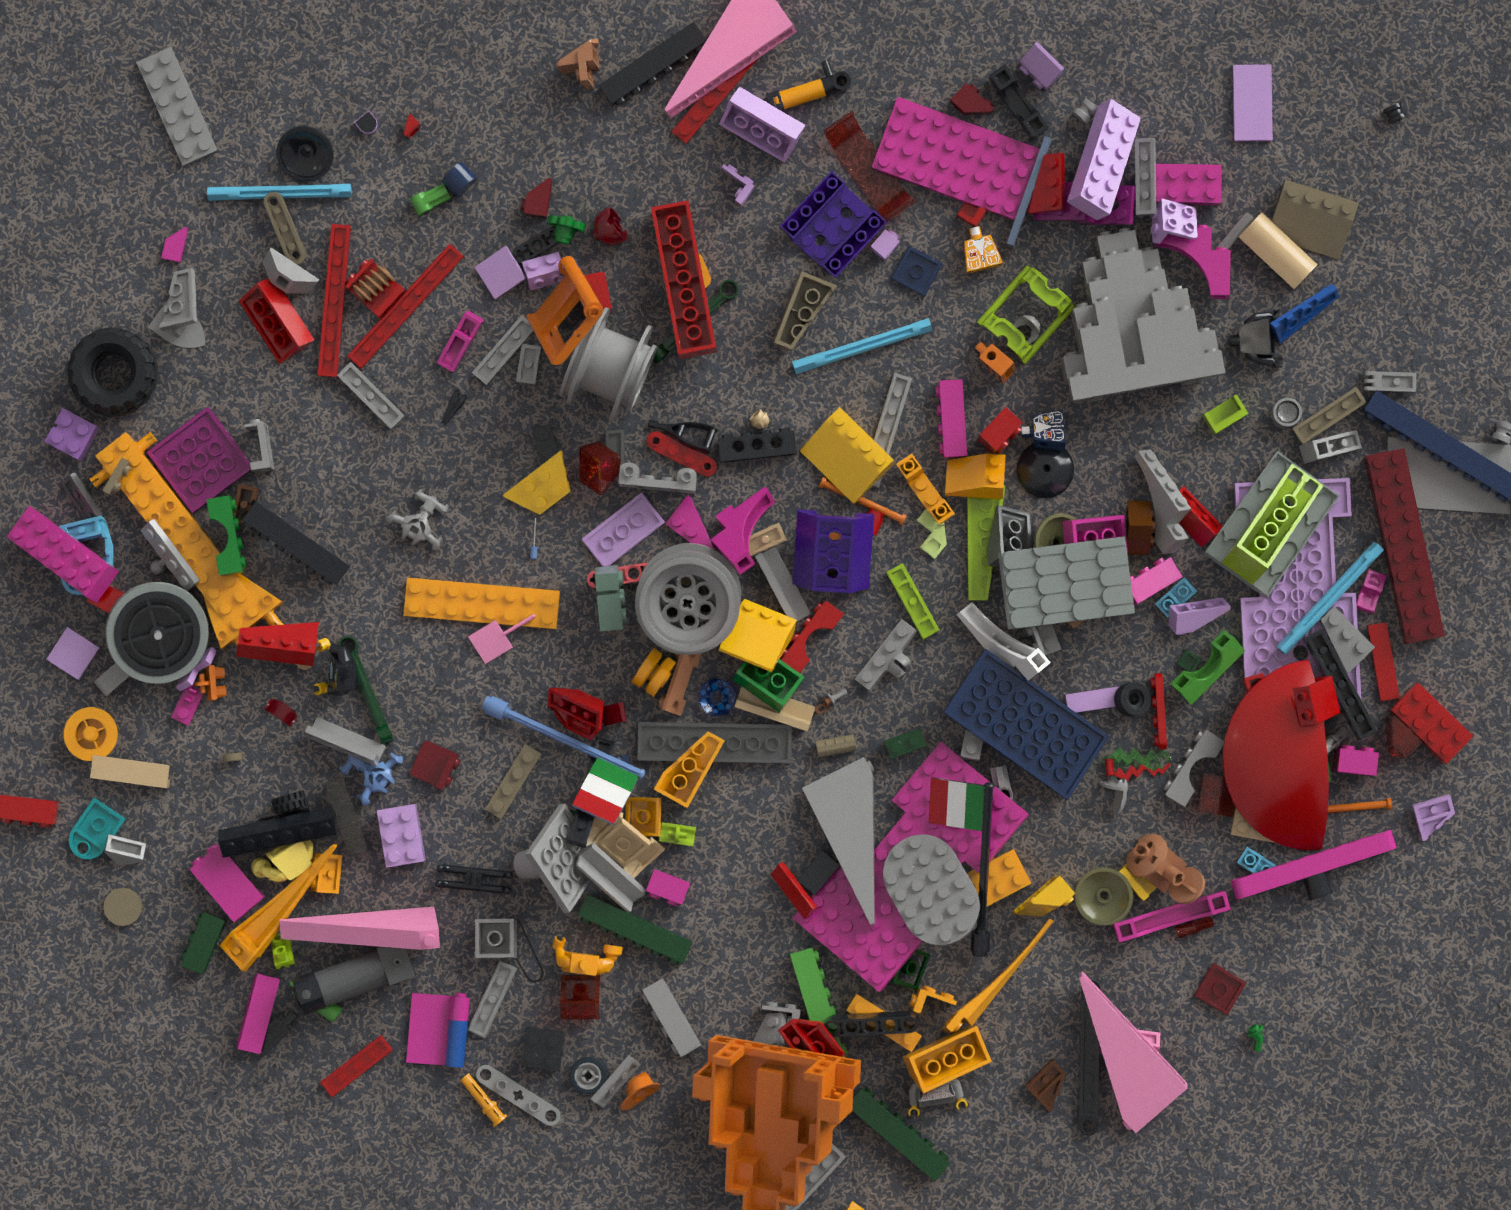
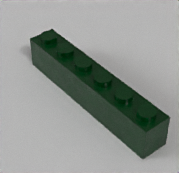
[578,894,693,965]
[852,1087,950,1181]

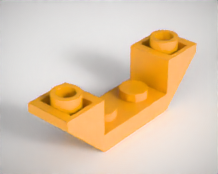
[896,453,955,525]

